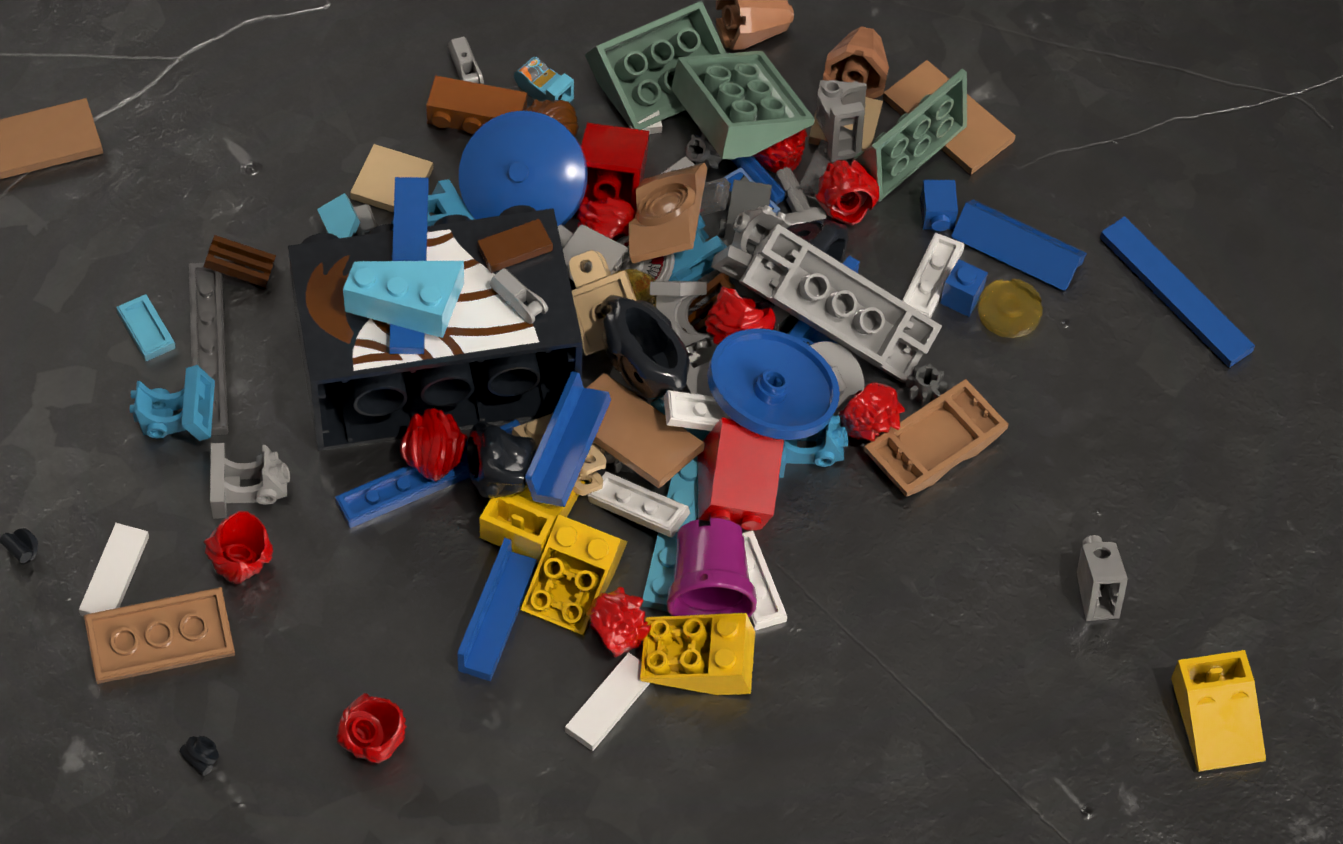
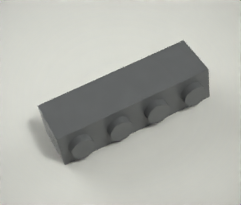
[710,179,772,300]

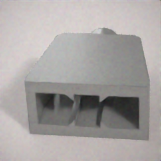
[558,224,630,282]
[1077,535,1128,621]

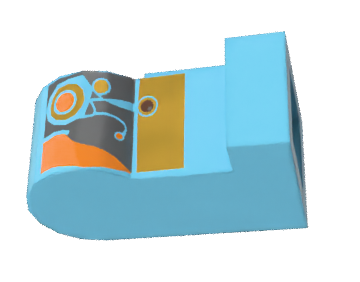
[514,57,574,103]

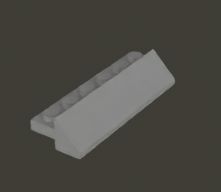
[739,224,942,383]

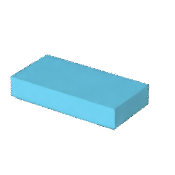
[116,294,176,361]

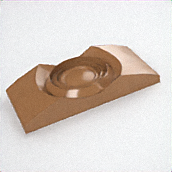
[629,163,707,263]
[864,379,1009,497]

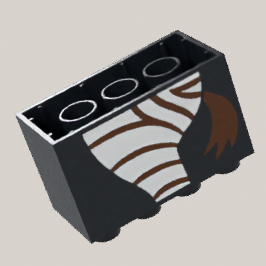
[288,205,583,451]

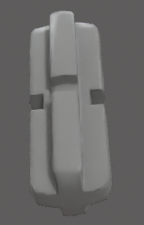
[775,167,811,212]

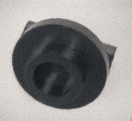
[0,528,38,563]
[179,736,219,776]

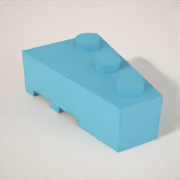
[343,260,464,338]

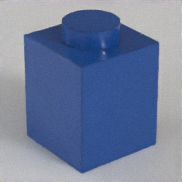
[920,180,958,231]
[940,259,988,317]

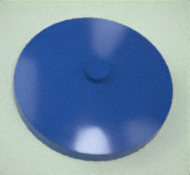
[459,111,587,226]
[707,328,840,440]

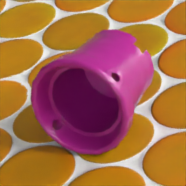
[667,518,757,618]

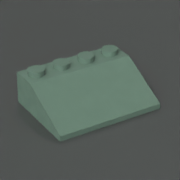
[585,1,726,130]
[672,51,815,160]
[852,68,967,202]

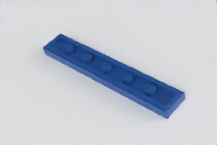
[389,177,429,354]
[1100,216,1255,368]
[335,420,520,528]

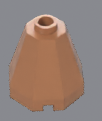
[716,0,794,50]
[823,26,889,99]

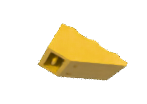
[479,480,585,563]
[520,514,628,635]
[640,613,755,695]
[1171,650,1266,772]

